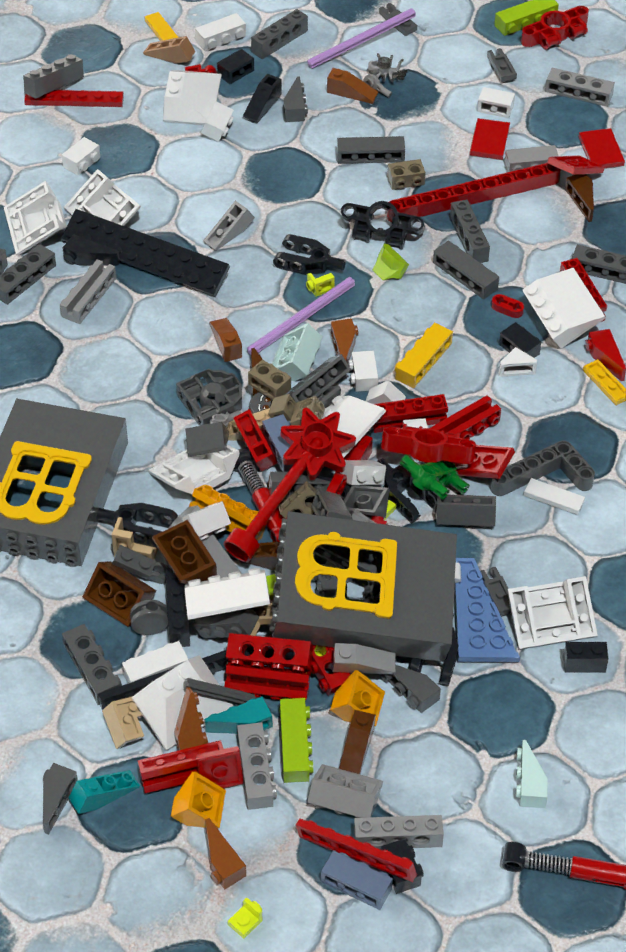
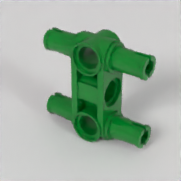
[399,455,470,500]

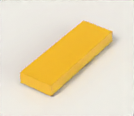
[144,12,178,41]
[583,359,626,406]

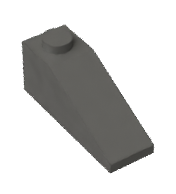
[43,763,78,835]

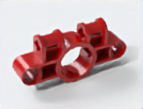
[521,6,589,50]
[381,424,476,464]

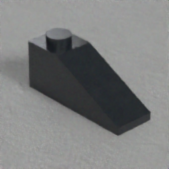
[62,234,120,266]

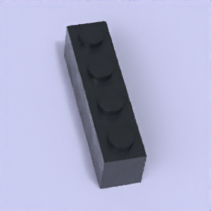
[166,568,190,647]

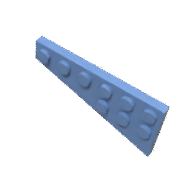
[455,558,520,662]

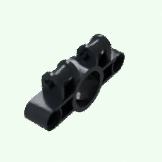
[341,201,425,248]

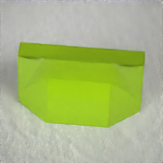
[372,244,409,281]

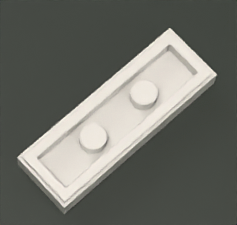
[524,478,585,515]

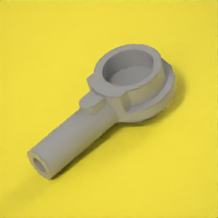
[363,74,392,98]
[210,410,241,427]

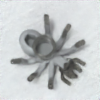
[368,53,407,83]

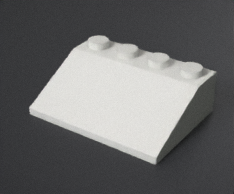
[523,268,606,349]
[322,395,386,458]
[185,568,270,620]

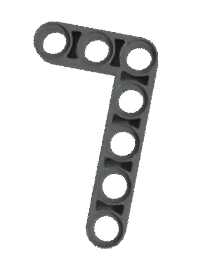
[491,441,595,496]

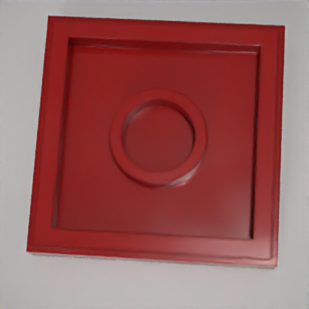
[196,746,244,788]

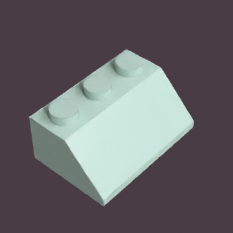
[272,323,323,382]

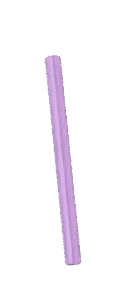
[307,8,416,68]
[247,277,355,355]

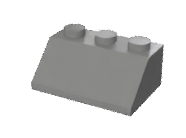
[307,764,383,818]

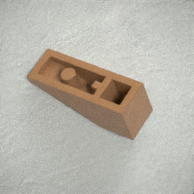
[143,36,196,63]

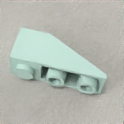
[516,740,548,808]

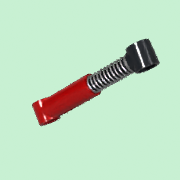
[234,447,285,542]
[502,842,626,890]

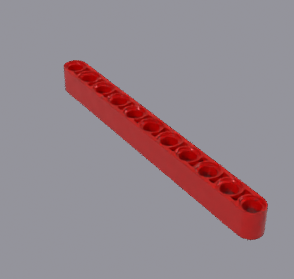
[387,163,561,222]

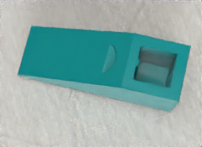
[204,697,273,734]
[68,770,140,814]

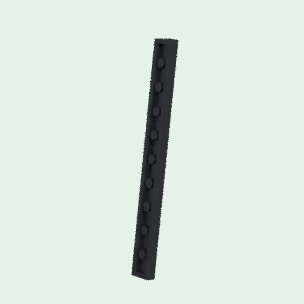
[98,634,274,710]

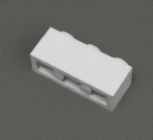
[195,13,246,51]
[122,641,188,683]

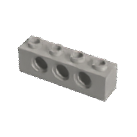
[545,67,615,107]
[237,722,277,810]
[354,815,444,849]

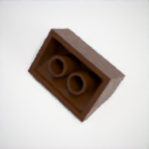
[152,520,217,584]
[82,561,157,627]

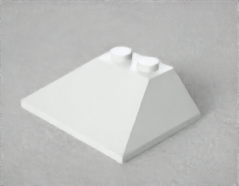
[163,70,222,125]
[64,169,141,226]
[4,181,67,256]
[148,445,240,494]
[507,576,598,649]
[131,655,233,750]

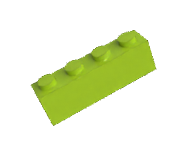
[494,0,559,36]
[280,698,313,783]

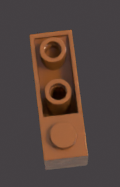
[174,687,208,750]

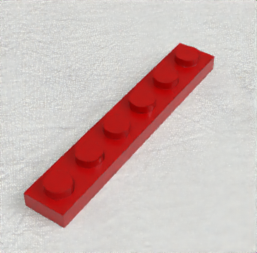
[24,90,124,107]
[296,818,417,882]

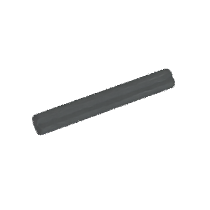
[183,678,257,704]

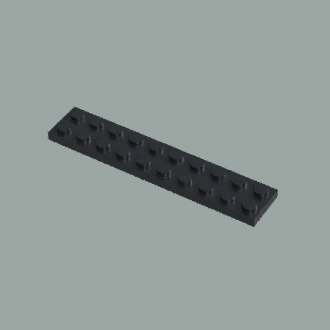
[61,209,230,297]

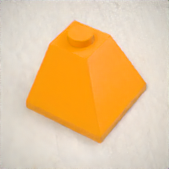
[330,670,385,726]
[171,771,226,828]

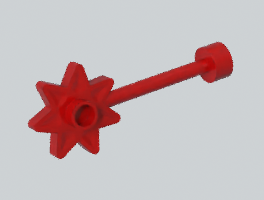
[223,407,356,562]

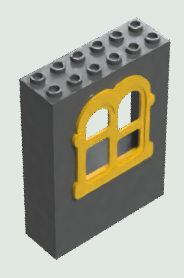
[0,398,128,566]
[269,511,457,662]

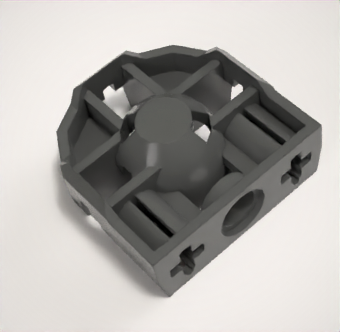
[176,369,242,426]

